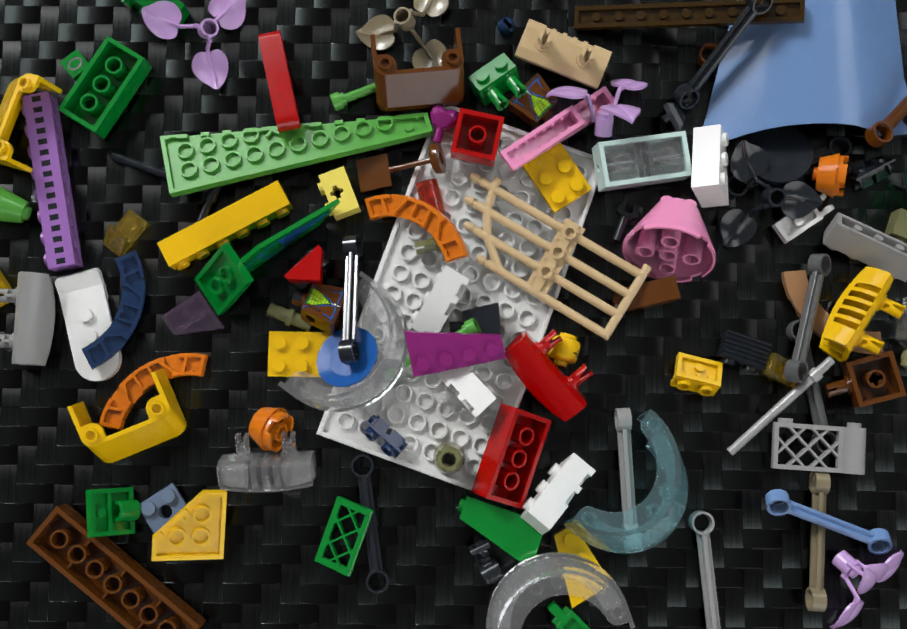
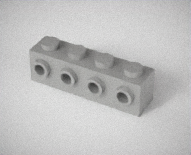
[823,212,907,282]

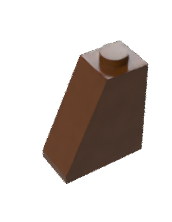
[612,275,681,312]

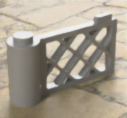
[771,418,866,475]

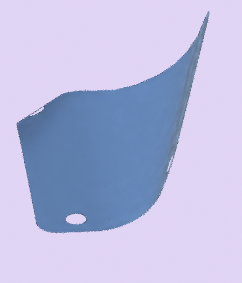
[703,0,907,140]

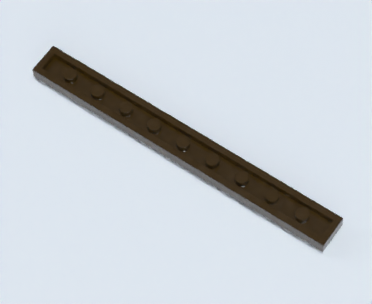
[574,0,805,31]

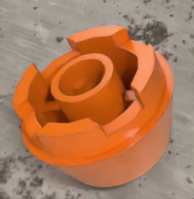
[812,153,849,198]
[249,407,294,452]

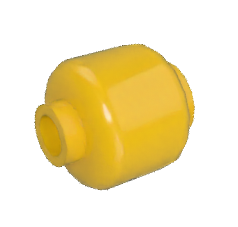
[548,332,581,368]

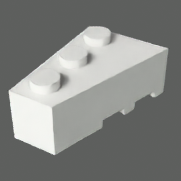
[409,265,470,333]
[435,366,497,418]
[520,453,596,535]

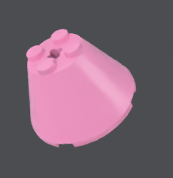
[622,196,716,282]

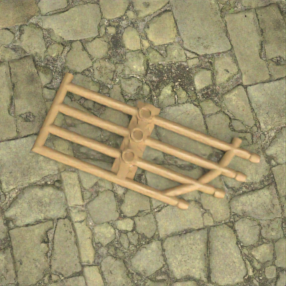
[463,173,652,341]

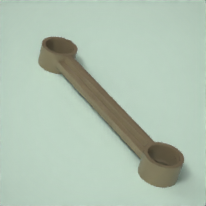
[805,471,831,612]

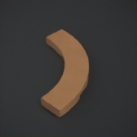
[781,270,883,355]

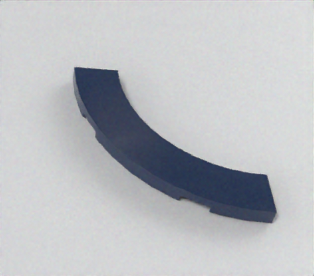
[82,250,145,370]

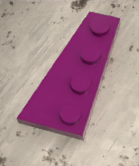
[404,330,506,377]

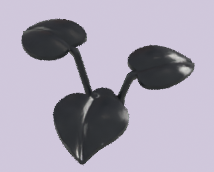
[719,140,823,247]

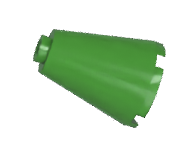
[0,186,32,223]

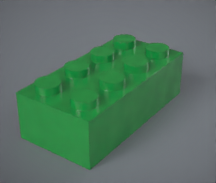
[58,35,152,139]

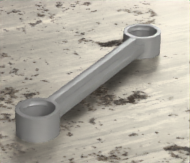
[614,408,640,547]
[688,510,721,629]

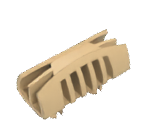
[514,19,612,90]

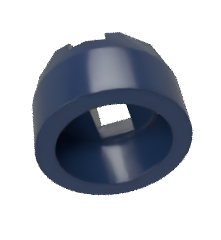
[497,17,515,37]

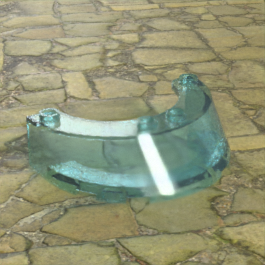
[563,409,688,554]

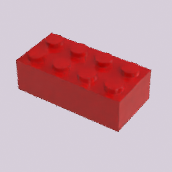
[471,403,552,509]

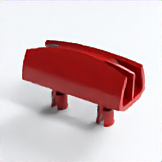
[505,329,593,422]

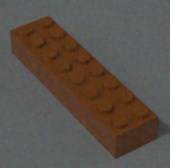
[26,504,207,629]

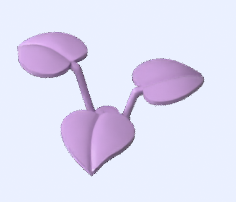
[141,0,246,89]
[546,79,648,137]
[830,550,904,629]

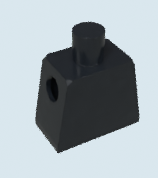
[449,303,501,334]

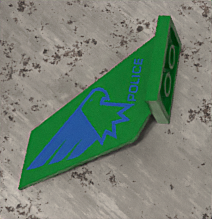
[194,199,340,316]

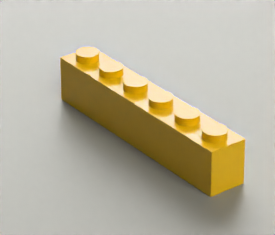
[157,180,293,270]

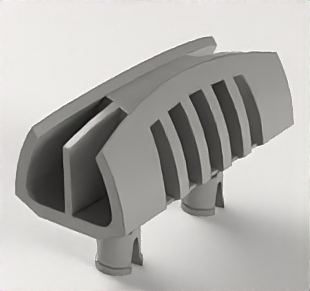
[0,271,55,366]

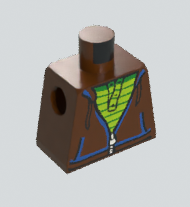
[507,73,559,128]
[292,283,345,335]

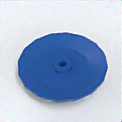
[316,327,378,387]

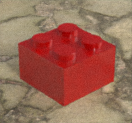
[450,108,504,167]

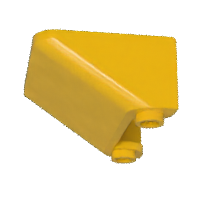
[0,73,63,173]

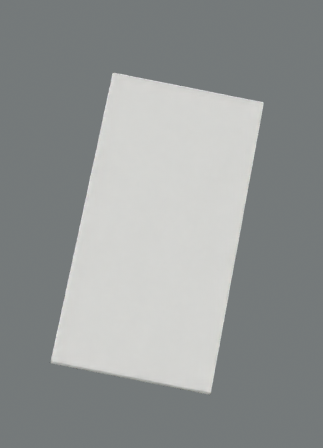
[316,106,597,490]

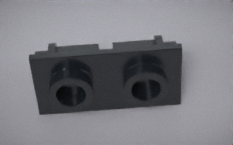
[846,155,896,191]

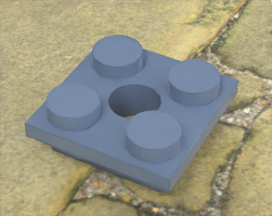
[140,483,187,534]

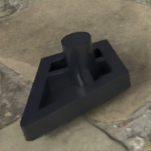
[662,102,686,132]

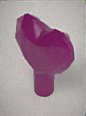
[430,105,458,144]

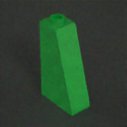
[457,495,542,568]

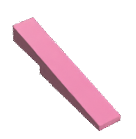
[499,86,618,172]

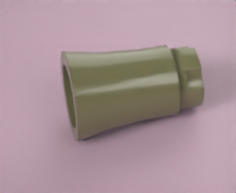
[433,442,465,474]

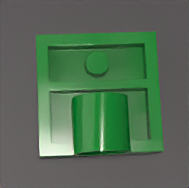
[86,487,141,538]

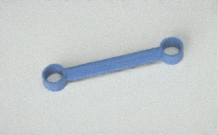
[765,489,893,554]

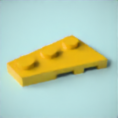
[553,523,611,608]

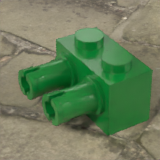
[467,53,527,111]

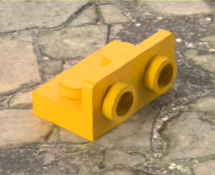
[670,352,723,396]

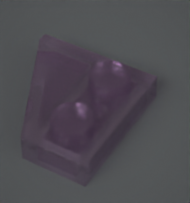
[161,291,224,336]

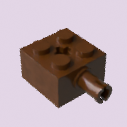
[823,350,906,407]

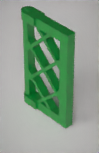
[314,496,374,577]

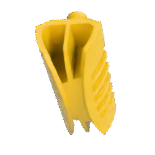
[819,266,907,362]

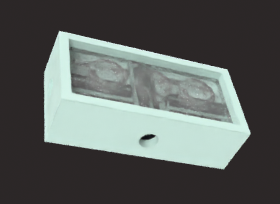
[592,131,692,192]

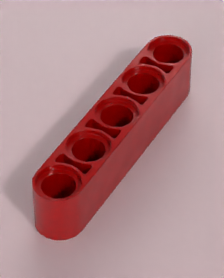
[258,30,301,133]

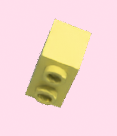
[317,166,361,221]

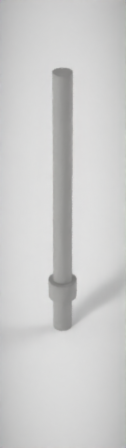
[727,356,835,456]

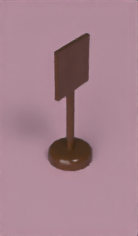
[356,143,446,193]

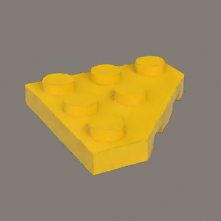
[151,490,227,561]

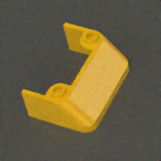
[67,368,187,463]

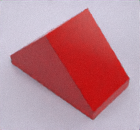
[284,245,324,284]

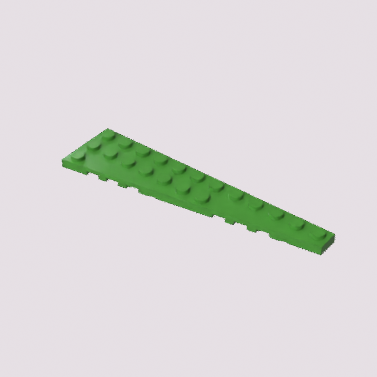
[160,112,433,198]

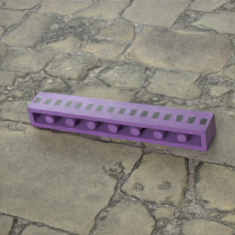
[21,91,83,272]

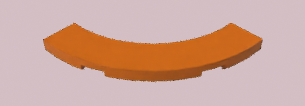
[365,194,469,263]
[99,353,209,430]

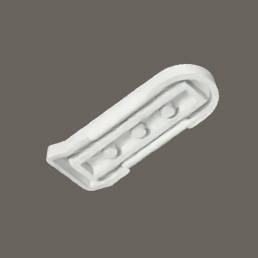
[55,268,122,382]

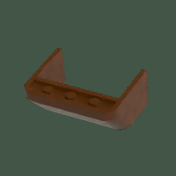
[370,28,465,112]

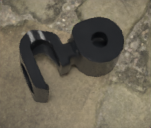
[468,538,504,585]

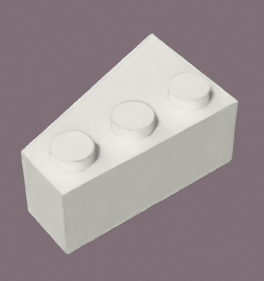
[691,124,729,208]

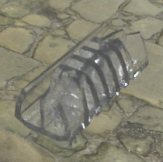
[217,430,316,492]

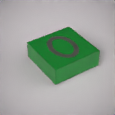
[60,49,89,81]

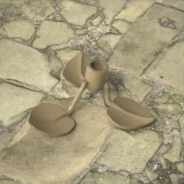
[356,0,449,68]

